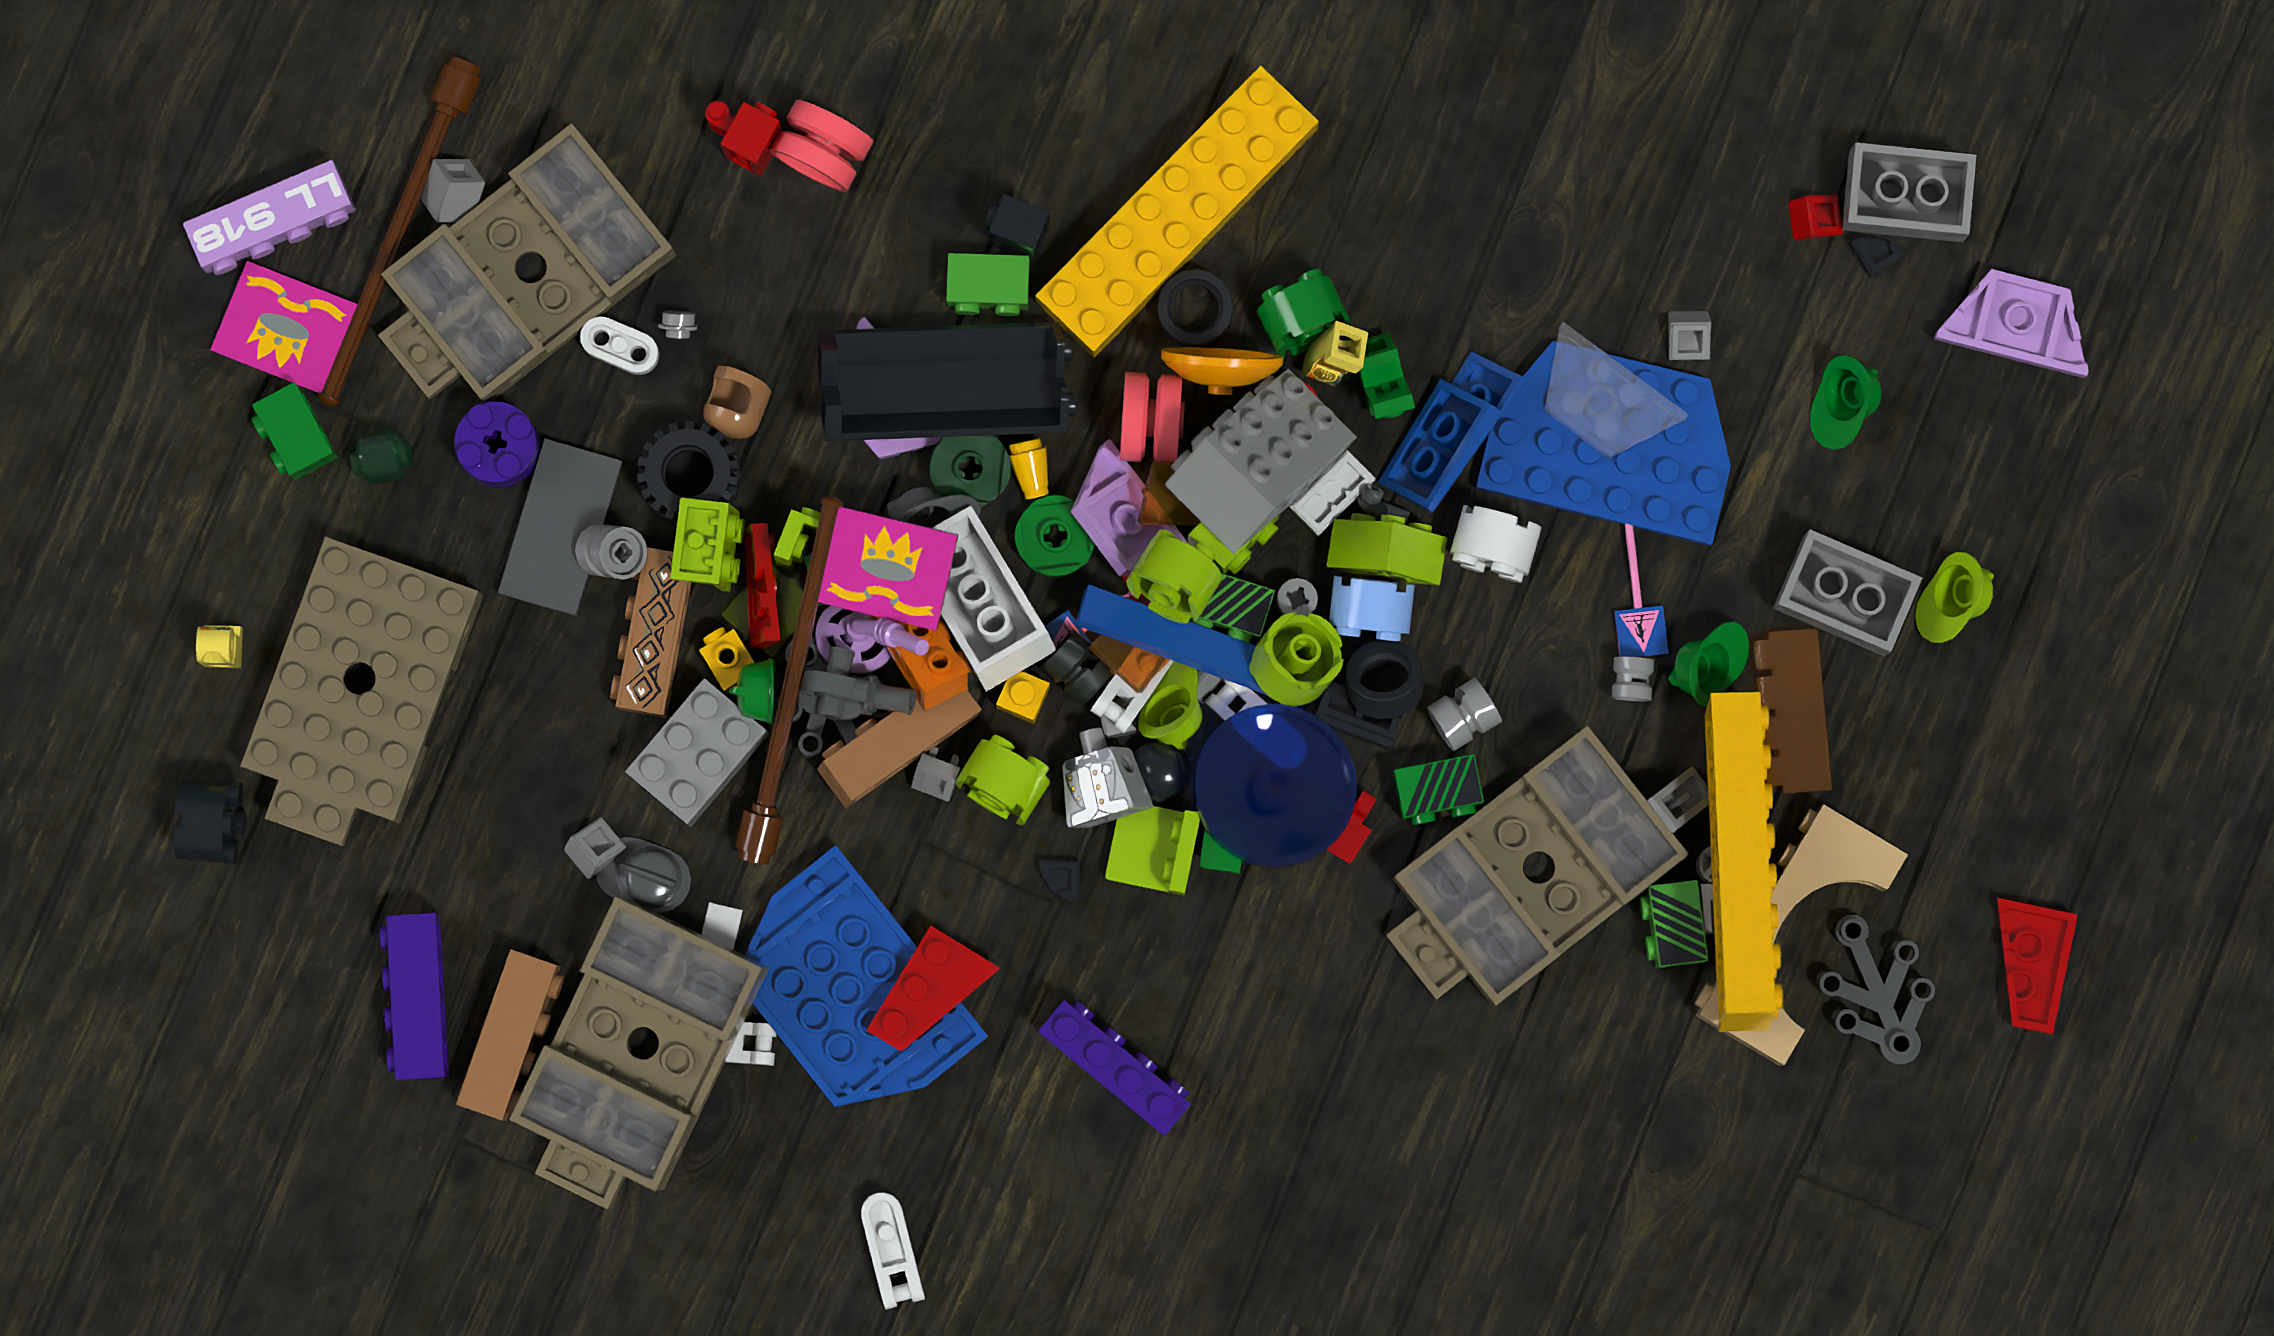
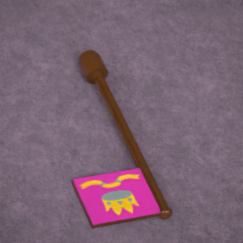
[210,56,481,406]
[735,496,959,864]

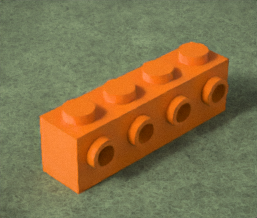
[867,614,971,711]

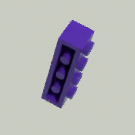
[380,913,449,1081]
[1038,1000,1191,1136]

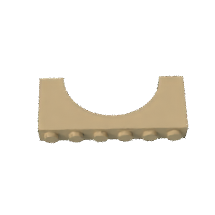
[1695,804,1908,1066]

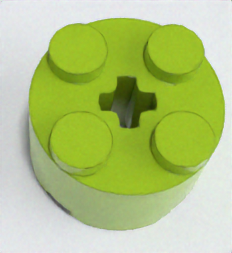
[1126,529,1222,624]
[1249,612,1343,708]
[955,734,1050,825]

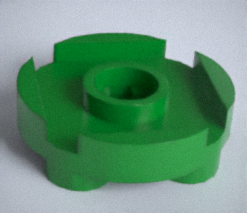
[1015,495,1095,578]

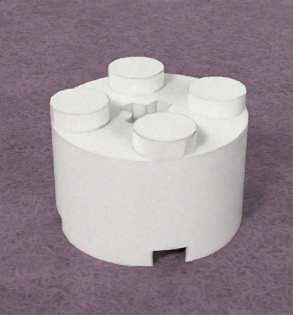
[1450,505,1542,583]

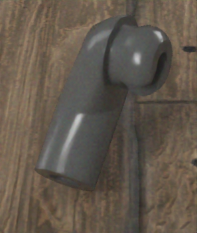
[1357,485,1410,525]

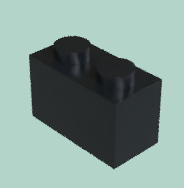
[985,194,1050,262]

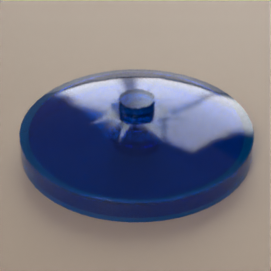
[1193,704,1357,868]

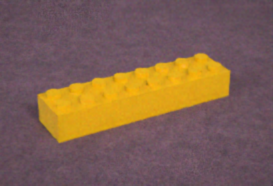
[1035,66,1319,358]
[1705,692,1782,1032]

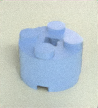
[1329,576,1415,641]

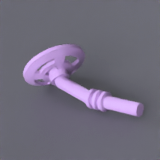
[815,605,929,675]

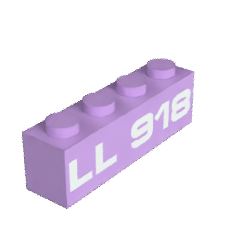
[183,160,356,275]

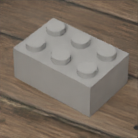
[1842,143,1976,242]
[1773,530,1922,657]
[625,678,769,827]

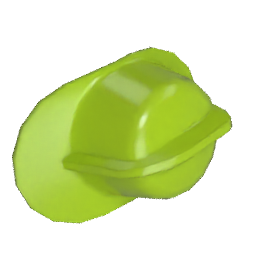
[1915,552,1994,643]
[1138,661,1203,750]

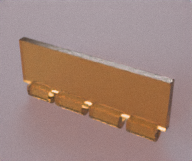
[1753,629,1832,794]

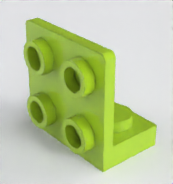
[670,498,745,592]
[774,507,821,571]
[1105,806,1201,896]

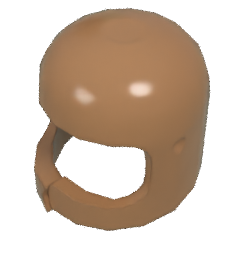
[703,366,772,439]

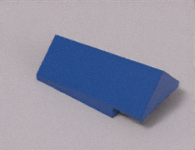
[1378,351,1526,515]

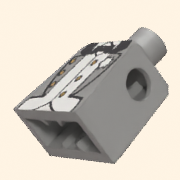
[1063,728,1153,828]

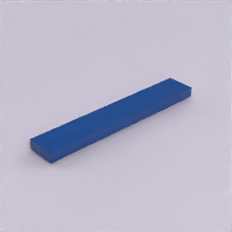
[1075,585,1303,707]

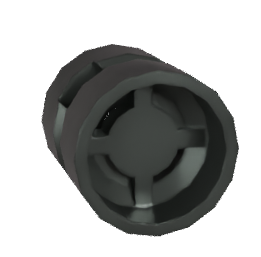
[1039,630,1116,706]

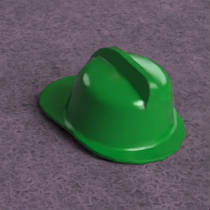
[1810,355,1882,450]
[1668,621,1749,707]
[729,658,778,724]

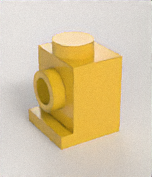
[699,627,755,694]

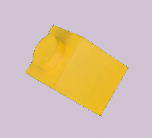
[996,671,1050,724]

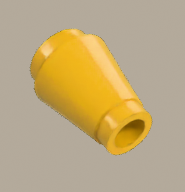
[1009,438,1049,500]

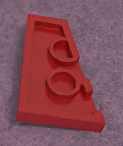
[744,523,781,649]
[1997,898,2078,1035]
[867,926,1001,1052]

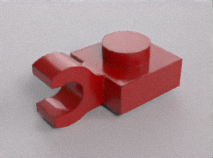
[1316,791,1377,864]

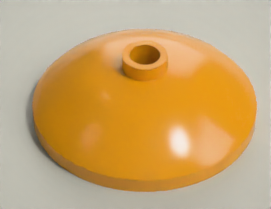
[1161,347,1283,395]

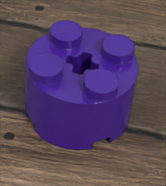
[454,402,541,488]

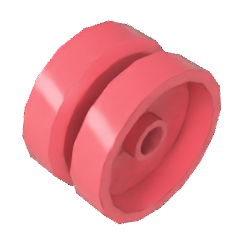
[769,100,873,193]
[1120,372,1185,464]

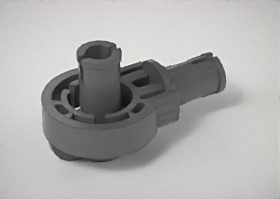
[798,646,916,720]

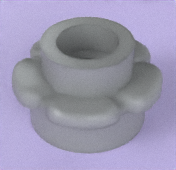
[658,311,698,338]

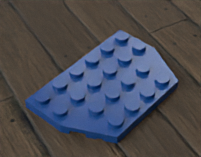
[1475,341,1731,546]
[745,845,988,1107]

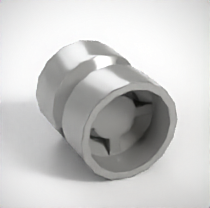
[575,524,647,580]
[1426,677,1502,752]

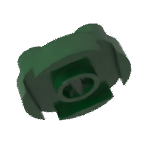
[929,435,1011,507]

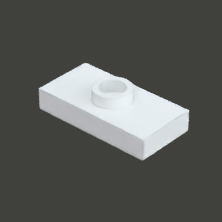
[1290,450,1376,537]

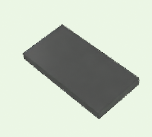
[498,439,623,617]

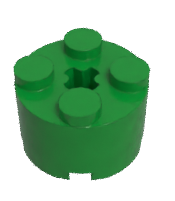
[1257,269,1351,357]

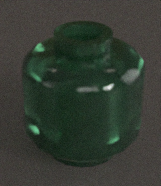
[350,429,413,486]

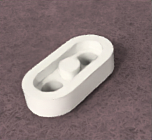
[580,317,659,375]

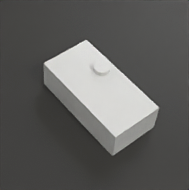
[933,506,1057,691]

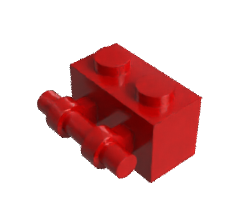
[705,101,783,177]

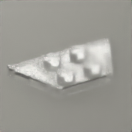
[1544,322,1689,458]

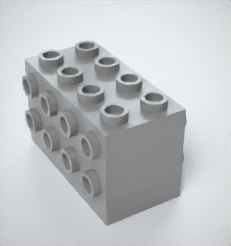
[1165,369,1357,554]

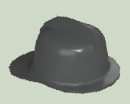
[887,487,981,528]
[596,837,691,913]

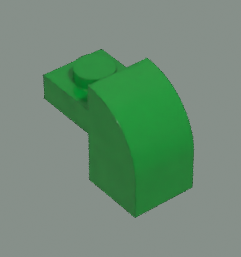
[1357,332,1415,419]

